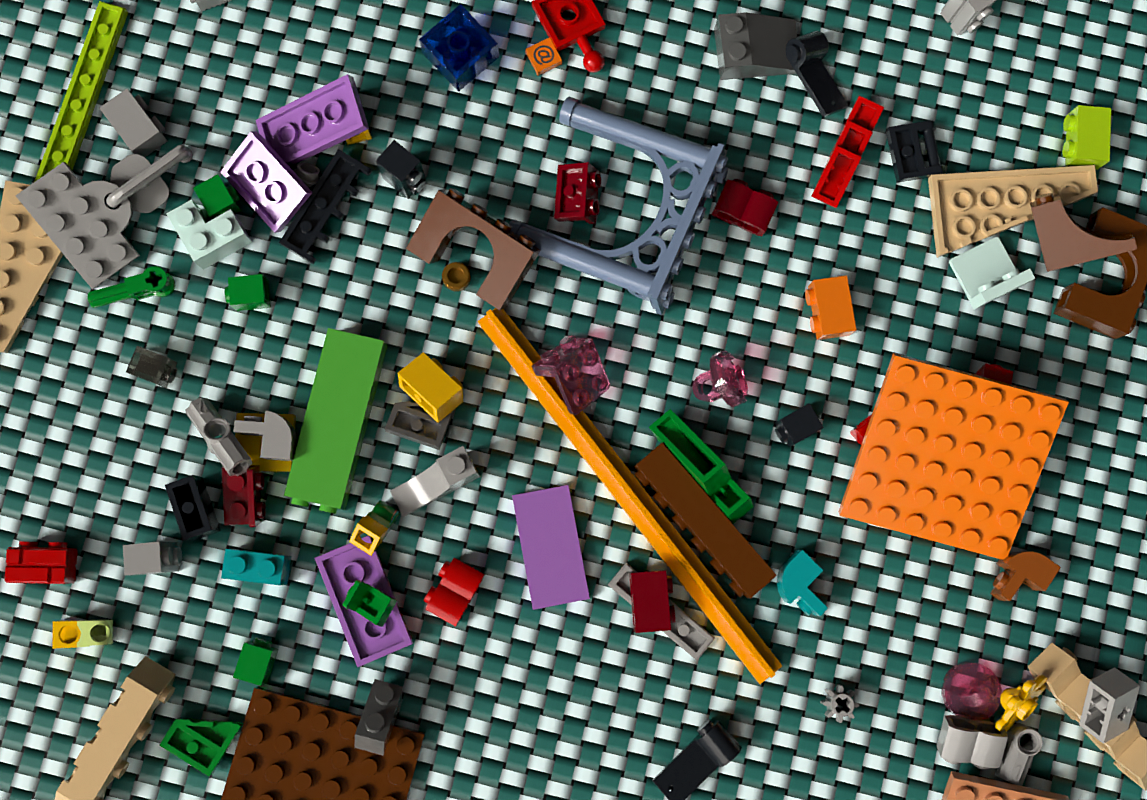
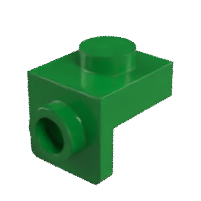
[343,580,397,627]

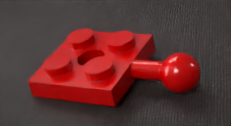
[532,0,605,73]

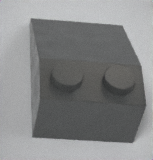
[714,12,797,80]

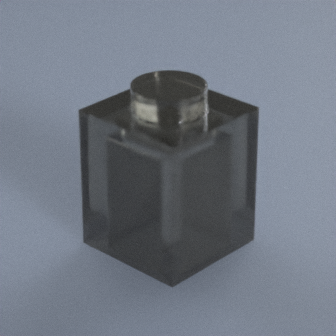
[126,346,178,389]

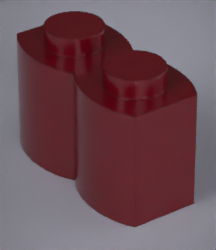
[712,179,778,237]

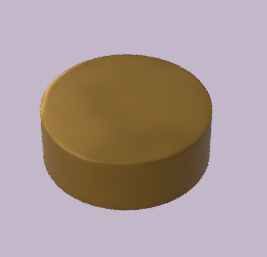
[442,262,471,292]

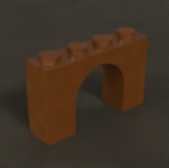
[406,188,541,310]
[1053,207,1147,339]

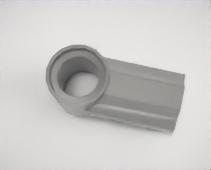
[995,723,1043,786]

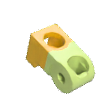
[52,620,113,649]

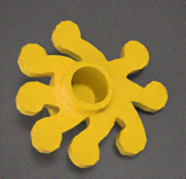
[995,674,1048,732]

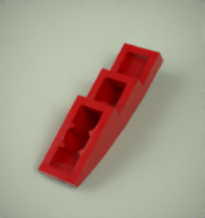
[811,96,884,208]

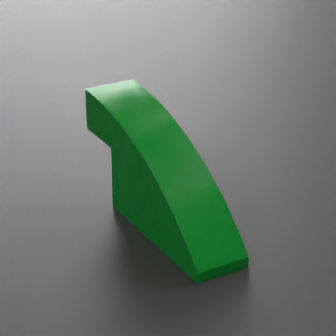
[649,409,754,524]

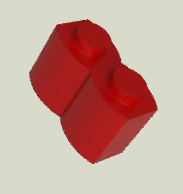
[424,558,485,627]

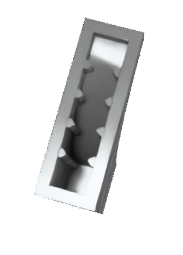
[390,446,480,517]

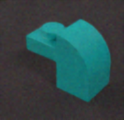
[777,550,828,616]

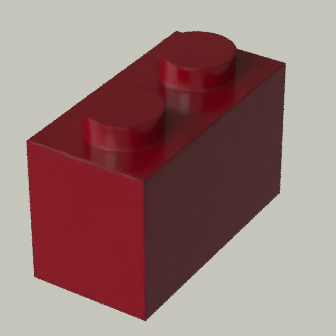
[629,570,676,633]

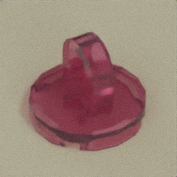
[692,351,748,407]
[941,662,1002,721]

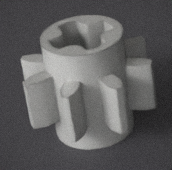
[820,684,859,723]

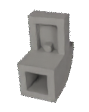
[233,411,298,461]

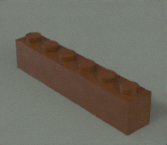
[634,443,777,599]

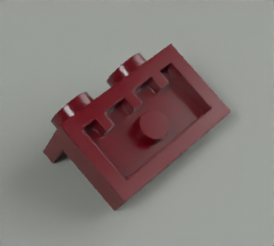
[554,162,601,224]
[222,465,266,527]

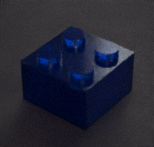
[419,4,499,92]

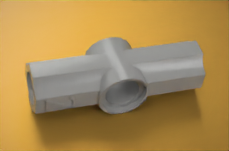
[185,398,252,476]

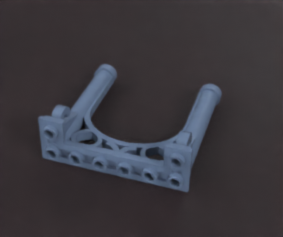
[509,96,729,315]

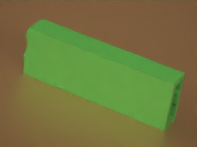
[284,328,388,514]

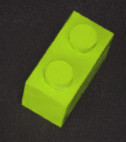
[1062,105,1111,170]

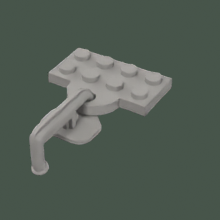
[16,145,193,289]

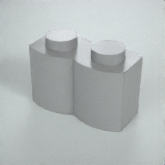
[936,715,1008,770]

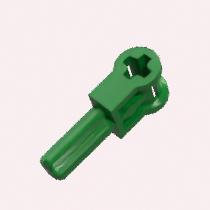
[87,266,175,308]

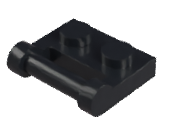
[886,120,946,183]

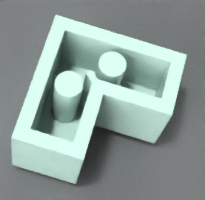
[166,200,252,270]

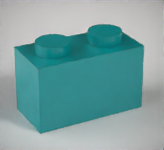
[221,549,292,586]

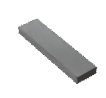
[607,563,715,660]

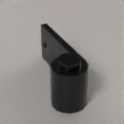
[786,31,849,118]
[651,719,742,800]

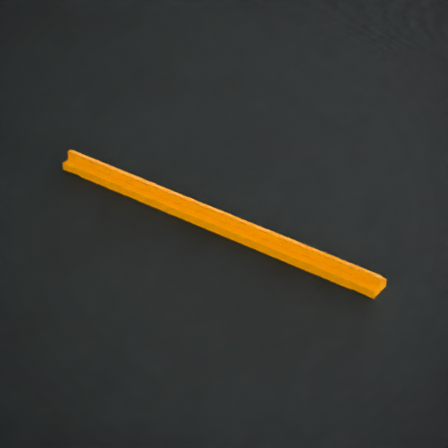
[477,308,782,684]

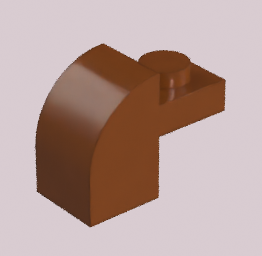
[990,552,1061,601]

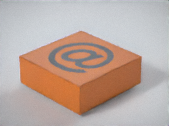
[525,37,562,76]

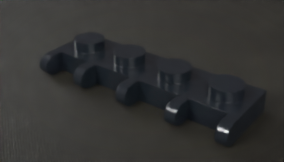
[279,149,372,265]

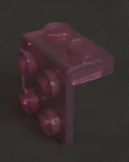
[532,335,610,415]

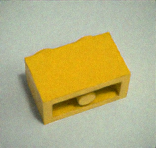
[397,352,463,423]

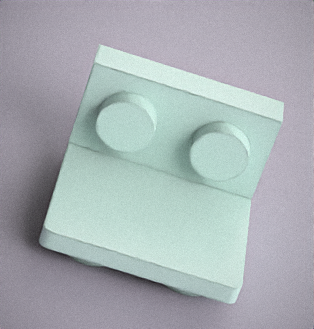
[949,237,1035,309]

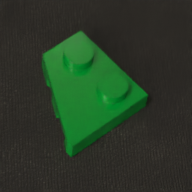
[159,718,243,777]

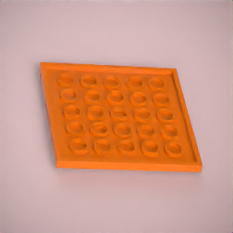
[838,353,1069,560]

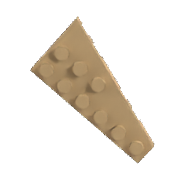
[928,165,1098,258]
[0,180,64,353]

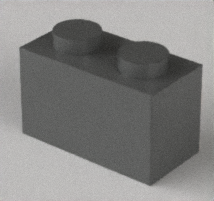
[355,679,403,756]

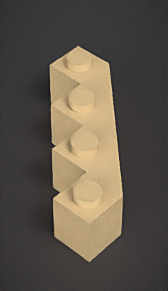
[1028,643,1147,791]
[55,656,176,800]

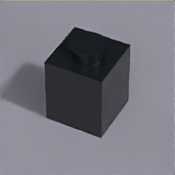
[775,403,824,447]

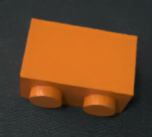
[805,275,857,340]

